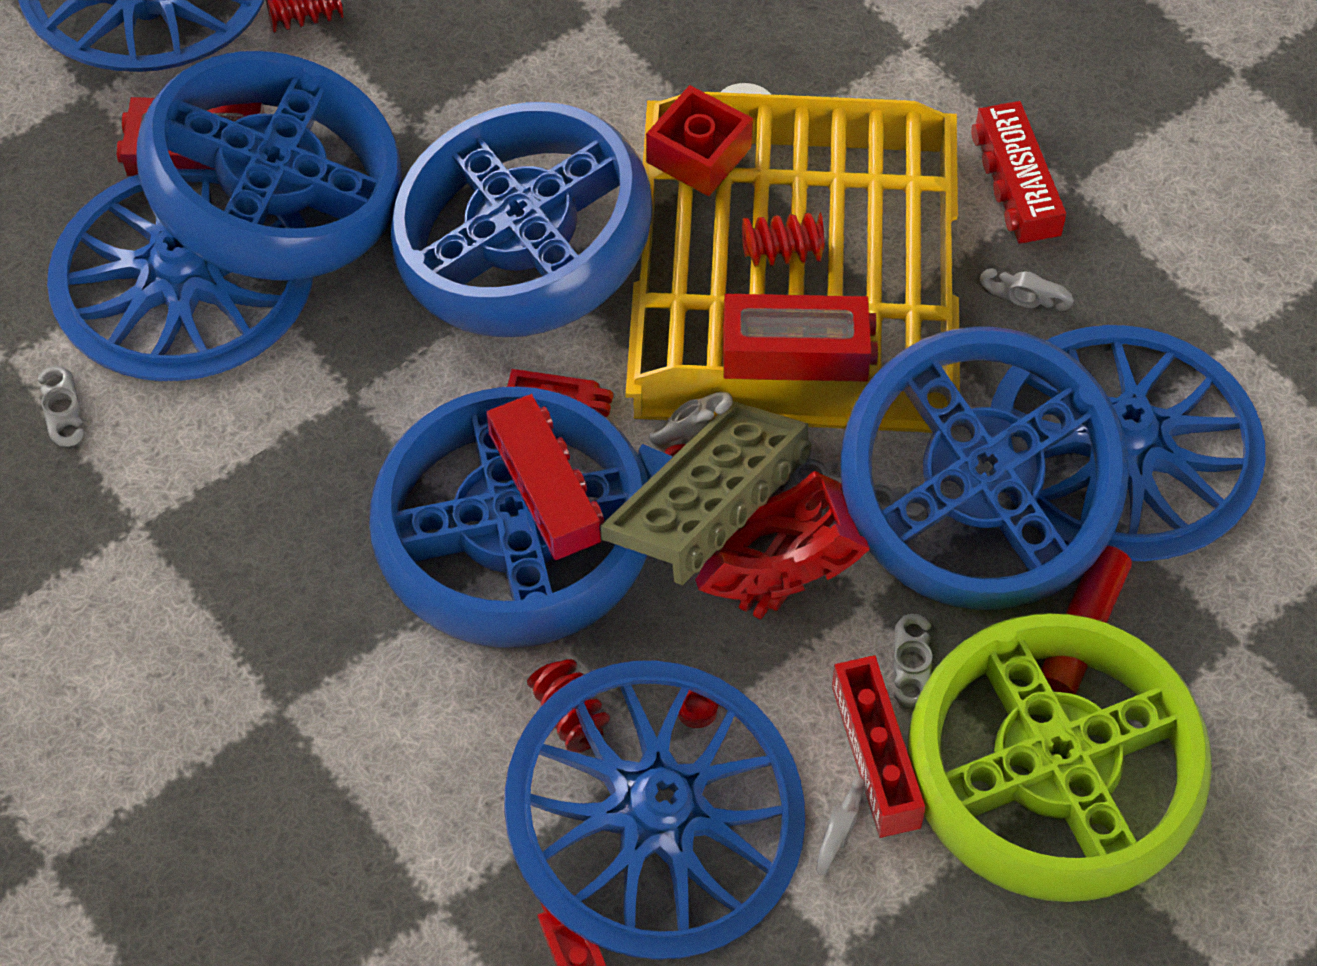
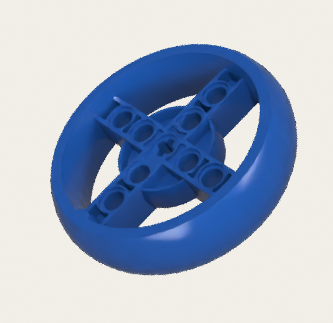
[136,51,402,281]
[391,102,652,337]
[841,326,1129,610]
[369,387,649,648]

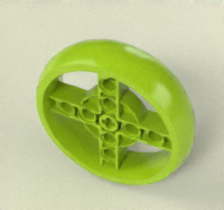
[908,613,1212,902]

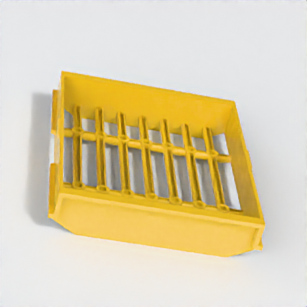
[625,92,960,433]

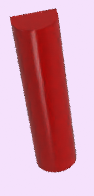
[1041,545,1132,695]

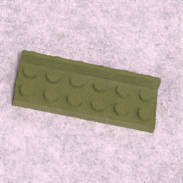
[601,401,812,585]

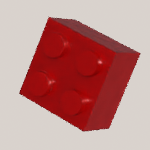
[646,85,753,196]

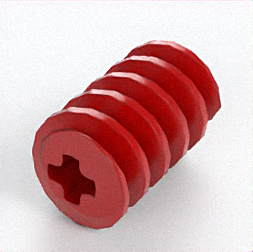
[266,0,344,33]
[742,212,825,267]
[527,659,610,753]

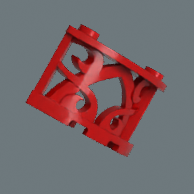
[695,471,870,600]

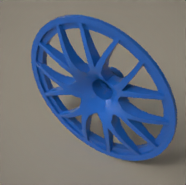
[18,0,265,72]
[47,169,314,381]
[990,325,1266,561]
[504,661,805,960]

